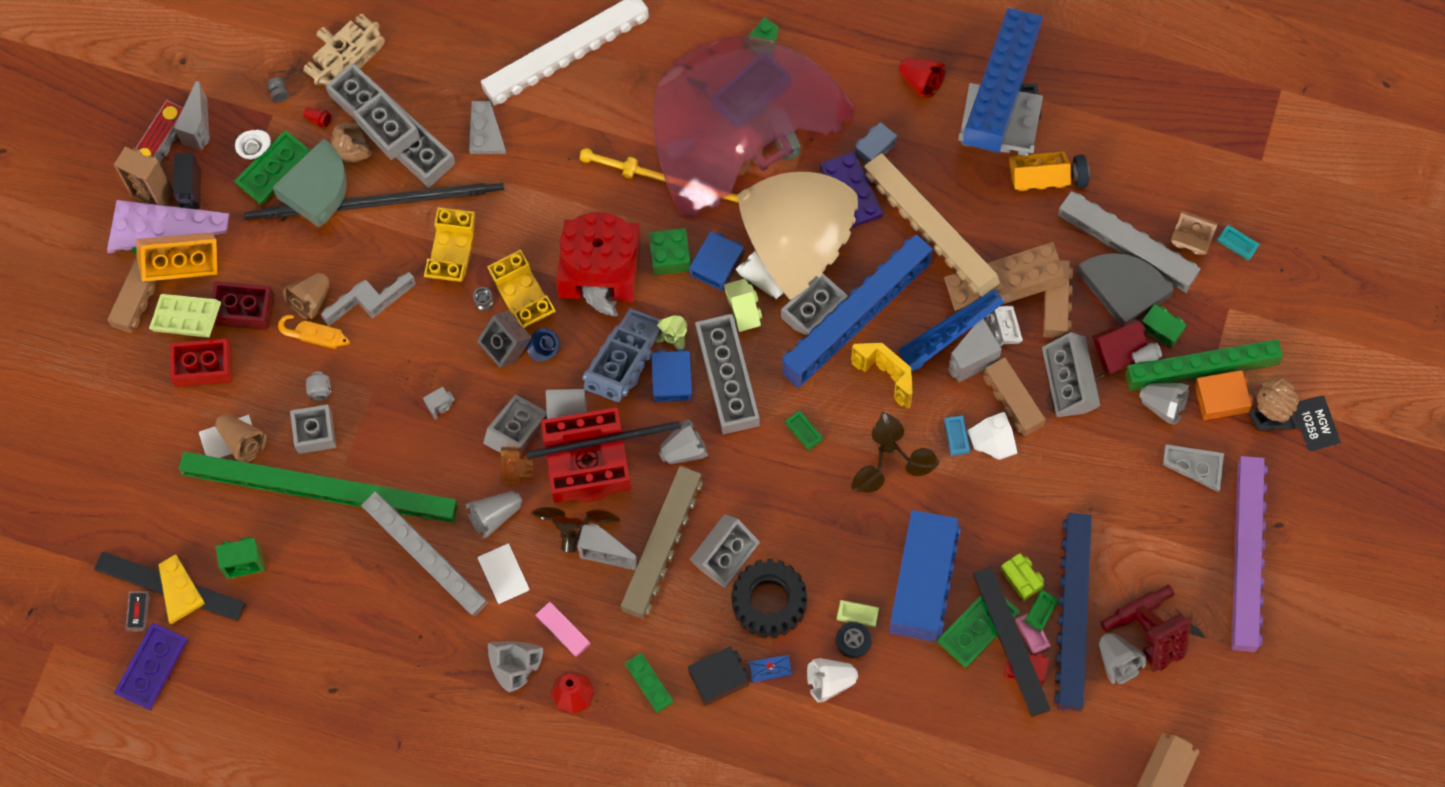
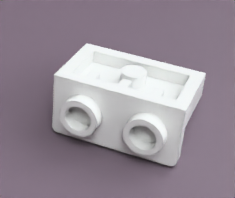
[985,306,1023,347]

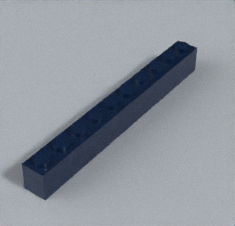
[1054,513,1092,711]

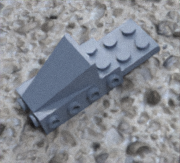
[583,308,661,403]

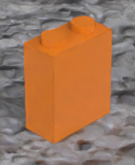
[1194,370,1253,420]

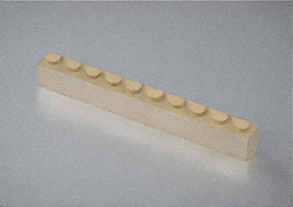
[864,153,1000,297]

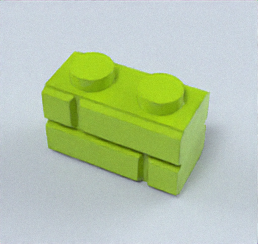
[1000,553,1044,602]

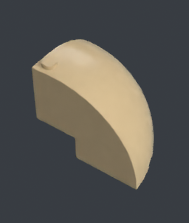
[738,172,858,300]

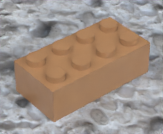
[114,147,174,206]

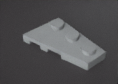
[469,101,506,154]
[1163,444,1224,492]

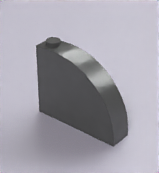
[1077,253,1174,324]

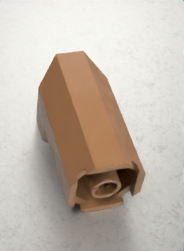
[1136,733,1200,787]

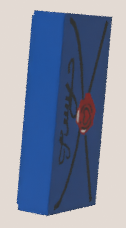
[749,655,792,683]

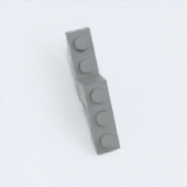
[321,272,416,326]

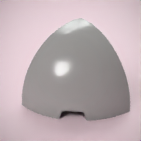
[488,641,543,692]

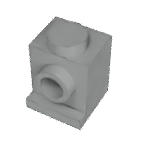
[423,387,455,420]

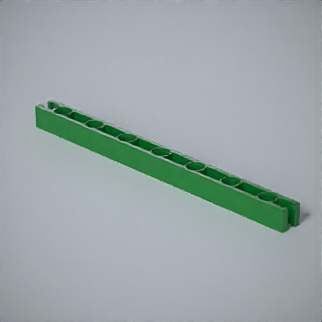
[178,452,458,524]

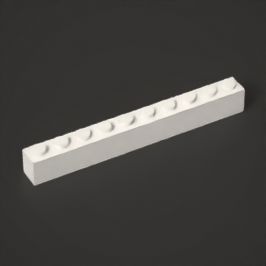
[481,0,649,106]

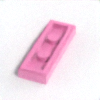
[536,602,591,658]

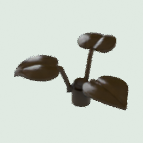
[851,412,939,493]
[531,507,620,552]

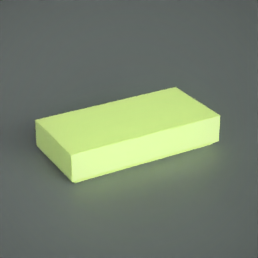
[837,600,879,628]

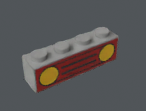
[135,100,183,165]

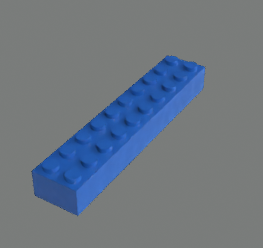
[963,8,1043,153]
[782,234,933,389]

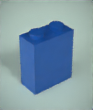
[689,231,744,291]
[652,349,692,403]

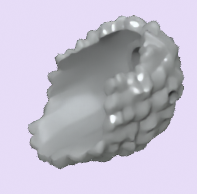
[582,286,618,317]

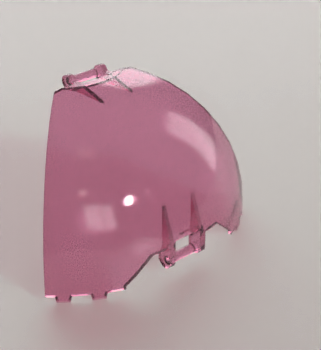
[654,37,854,218]

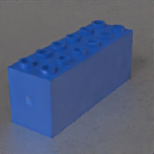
[889,510,961,642]

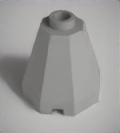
[1139,383,1189,425]
[658,419,708,464]
[1099,633,1146,684]

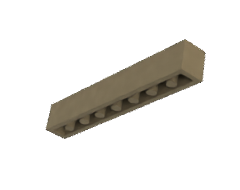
[621,466,704,620]

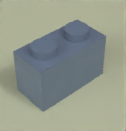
[855,122,897,164]

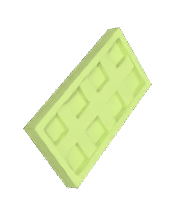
[149,294,221,338]

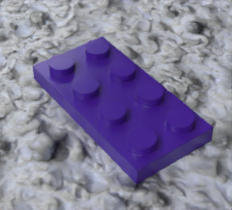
[820,151,883,229]
[114,623,188,711]

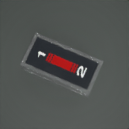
[125,591,150,631]

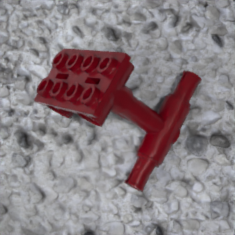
[1100,584,1191,672]

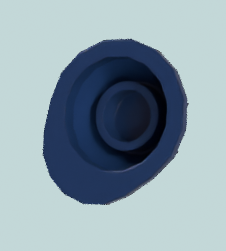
[527,328,560,361]

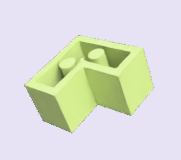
[724,279,762,332]

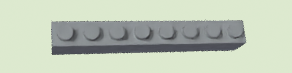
[1058,191,1200,293]
[361,492,489,616]

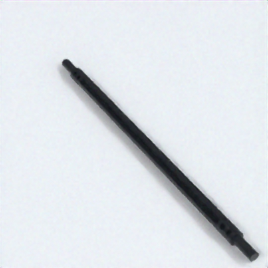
[244,183,504,220]

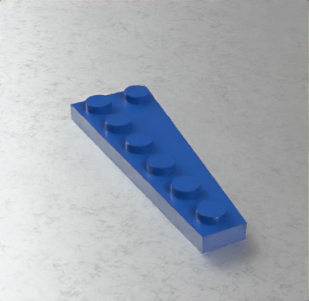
[898,288,1004,372]

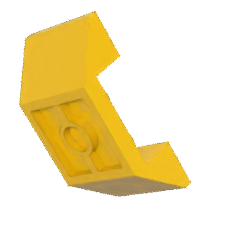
[424,207,475,282]
[487,250,556,328]
[851,343,912,409]

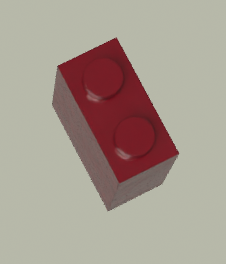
[1092,319,1149,374]

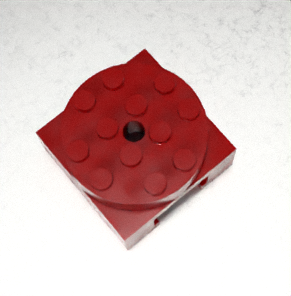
[556,212,641,302]
[540,407,631,503]

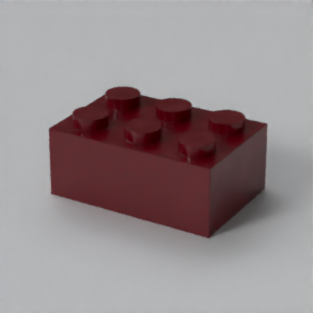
[211,281,274,330]

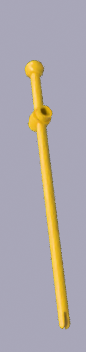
[580,148,739,203]

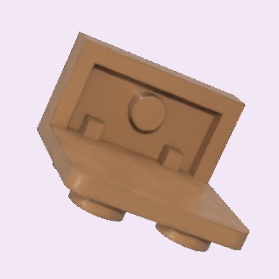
[1170,210,1218,255]

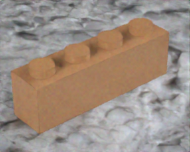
[107,257,157,334]
[1043,260,1073,338]
[983,357,1046,437]

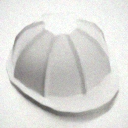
[235,130,271,159]

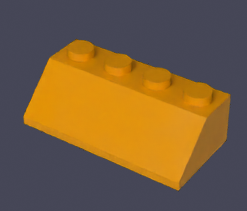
[136,232,217,282]

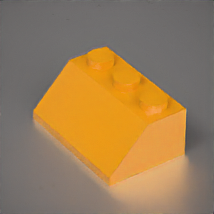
[1009,151,1071,191]

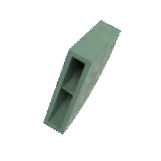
[273,139,347,227]

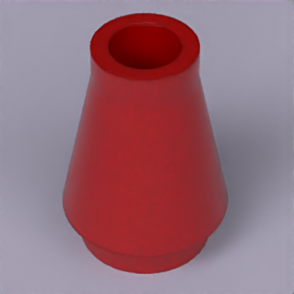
[303,107,332,128]

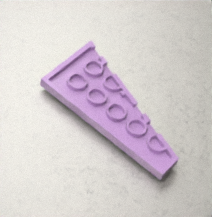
[107,200,229,253]

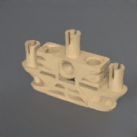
[303,14,385,85]

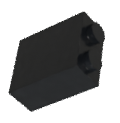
[173,152,201,209]
[688,646,750,706]

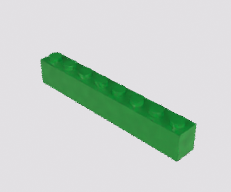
[1125,339,1283,391]

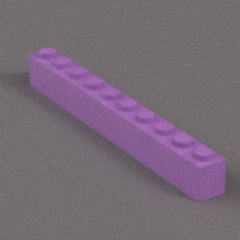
[1231,456,1267,652]

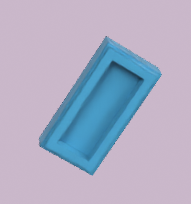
[944,415,970,456]

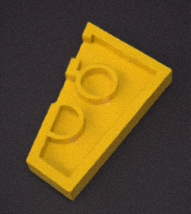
[159,554,205,624]

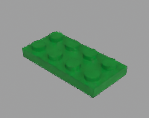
[234,130,311,206]
[937,596,1020,669]

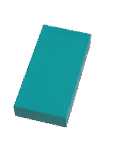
[1217,225,1260,261]

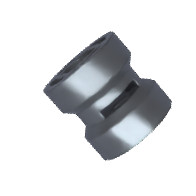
[266,77,289,102]
[473,287,494,311]

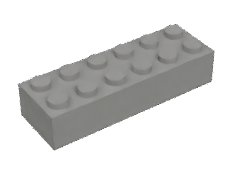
[695,314,760,435]

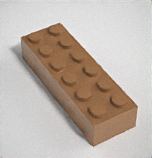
[944,242,1067,313]

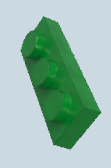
[625,653,674,714]

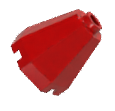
[899,57,946,98]
[551,671,594,715]

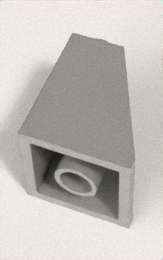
[948,318,1002,383]

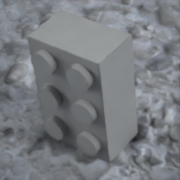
[353,91,420,160]

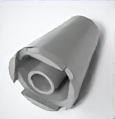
[466,491,522,538]

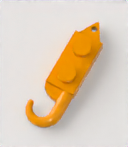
[278,315,350,349]

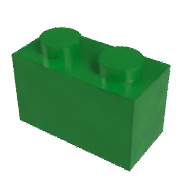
[1142,304,1187,349]

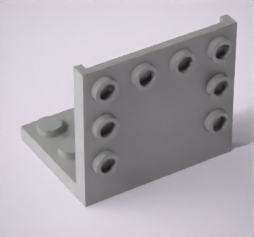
[958,83,1043,156]

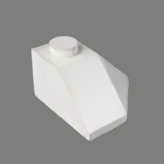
[967,412,1018,460]

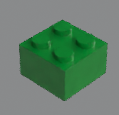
[649,228,691,276]
[216,537,265,579]

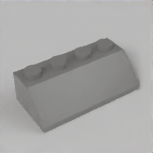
[1042,332,1100,417]

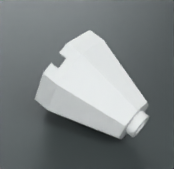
[807,658,858,702]

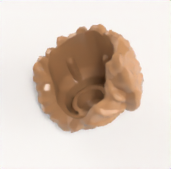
[331,122,372,163]
[1257,378,1299,422]

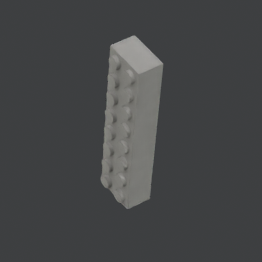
[326,63,456,188]

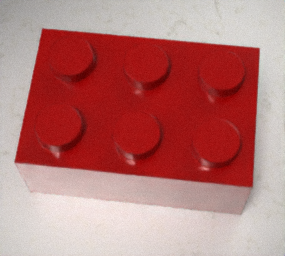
[170,339,232,387]

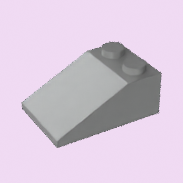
[174,81,210,151]
[483,394,547,461]
[577,524,638,570]

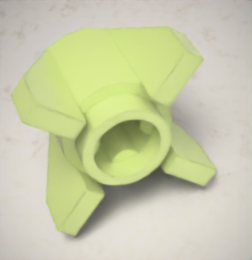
[655,315,687,350]

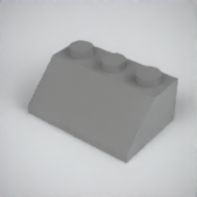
[781,274,848,336]
[689,514,760,588]

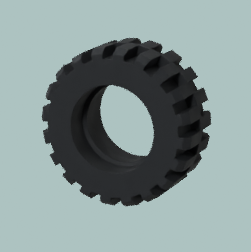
[731,559,807,638]

